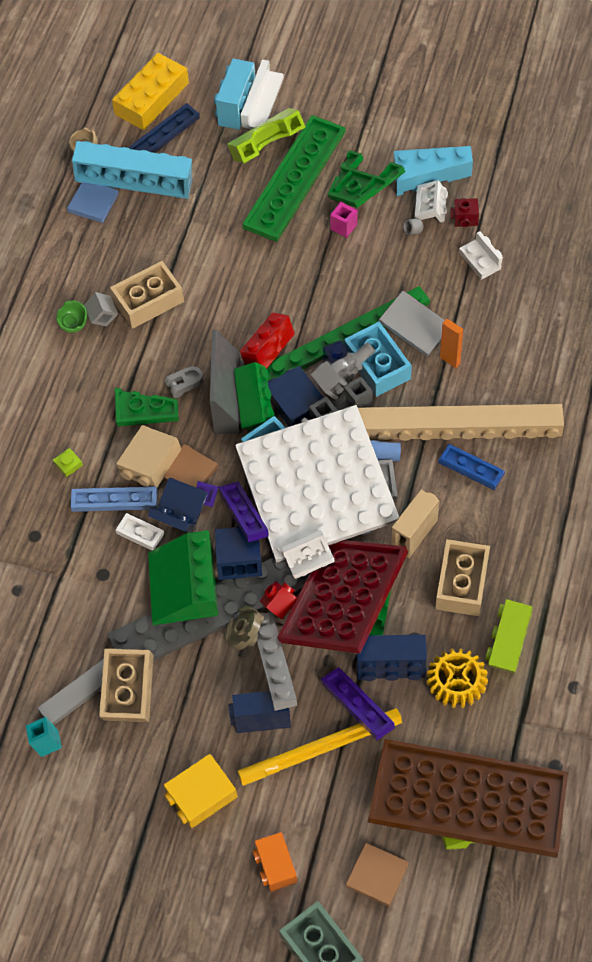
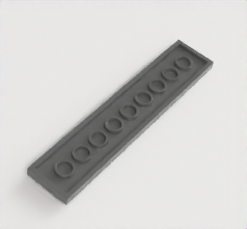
[108,557,311,661]

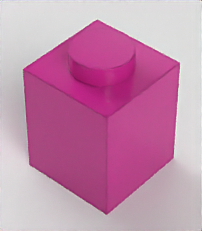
[330,202,357,238]

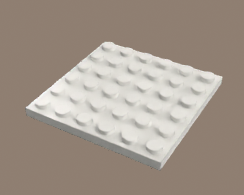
[236,405,399,563]

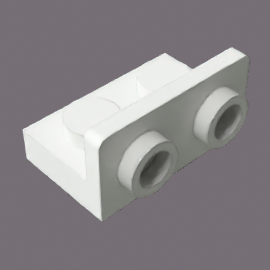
[415,180,448,223]
[459,231,503,280]

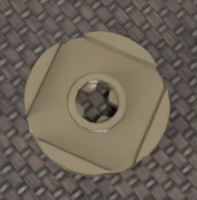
[225,606,264,650]

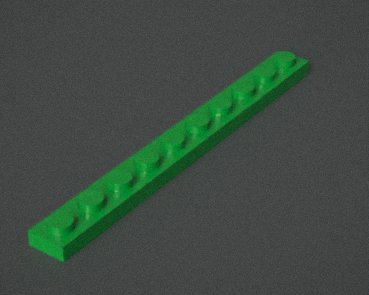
[267,286,430,381]

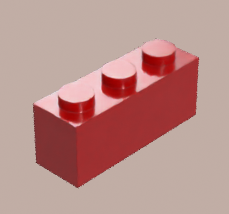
[240,312,295,369]

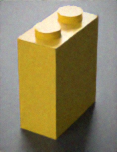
[163,754,238,829]

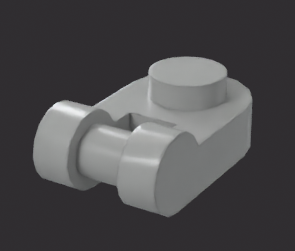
[164,366,203,398]

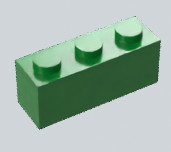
[234,362,274,432]

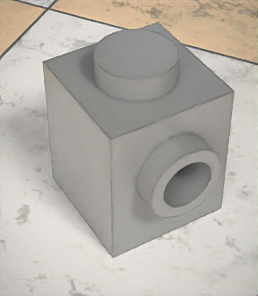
[84,292,118,327]

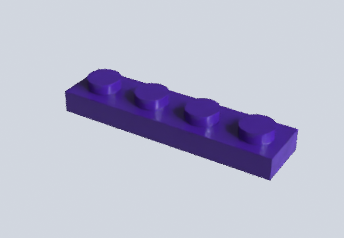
[219,481,269,542]
[321,667,395,740]

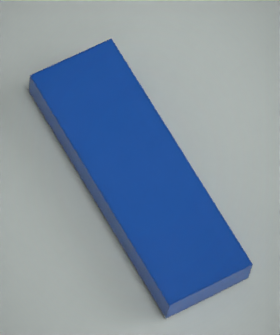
[438,444,505,490]

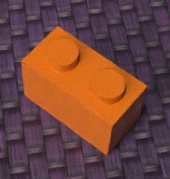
[252,832,298,892]

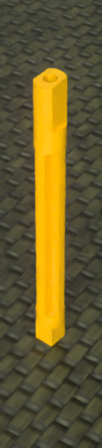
[237,708,402,786]

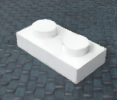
[116,513,164,550]

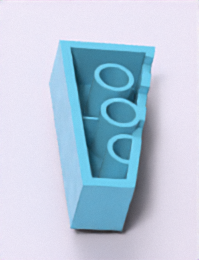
[394,146,473,196]

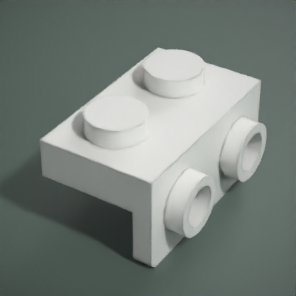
[281,530,335,579]

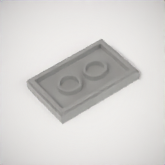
[379,291,445,357]

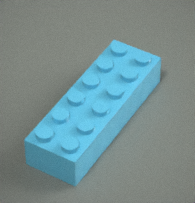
[72,141,192,199]

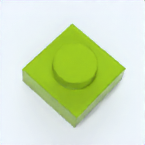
[53,448,83,477]

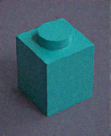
[26,717,62,757]

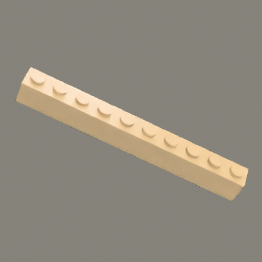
[358,404,564,441]

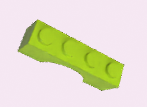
[227,108,305,163]

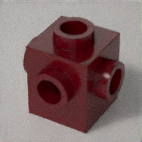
[450,198,479,227]

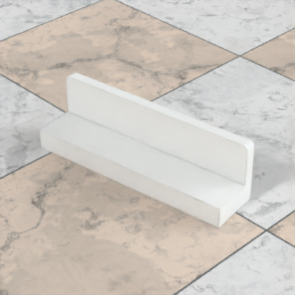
[241,60,284,129]

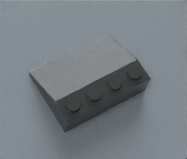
[210,330,245,434]

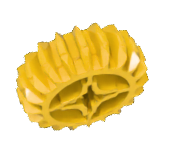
[427,648,488,708]

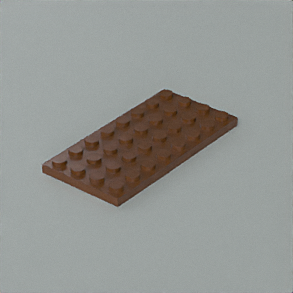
[368,739,569,858]

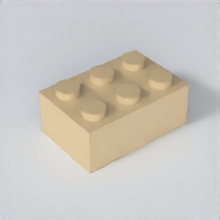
[110,261,184,329]
[436,539,490,616]
[99,649,154,722]

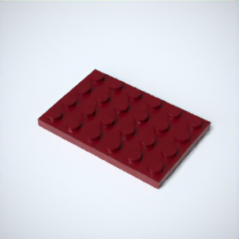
[277,540,408,654]

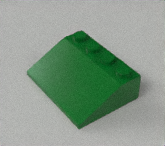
[148,530,219,625]

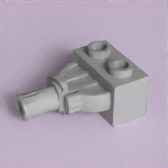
[311,342,376,400]

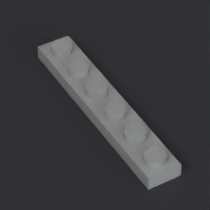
[257,612,298,711]

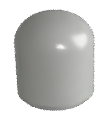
[403,218,423,235]

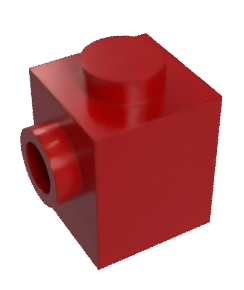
[259,580,297,620]

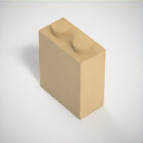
[116,425,181,487]
[391,490,439,558]

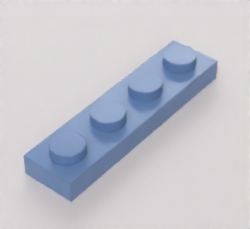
[71,487,157,512]

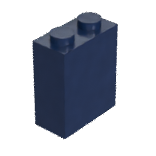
[268,366,324,427]
[215,527,262,580]
[229,691,291,733]

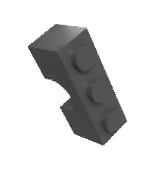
[309,376,373,420]

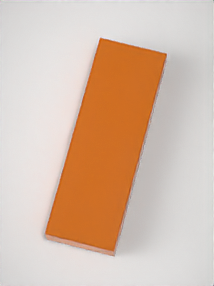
[440,319,463,368]

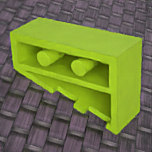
[485,599,533,674]

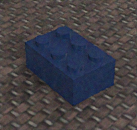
[357,635,427,681]

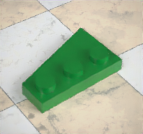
[115,388,179,427]

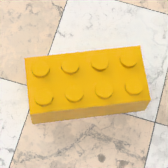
[112,53,189,130]

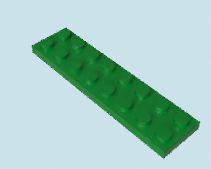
[242,115,346,242]

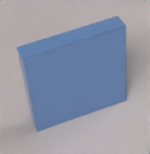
[67,183,119,223]

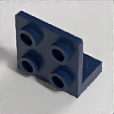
[148,478,208,532]

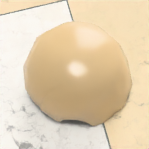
[69,128,98,153]

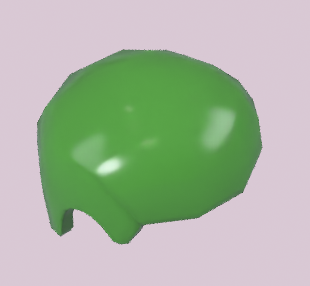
[56,300,87,333]

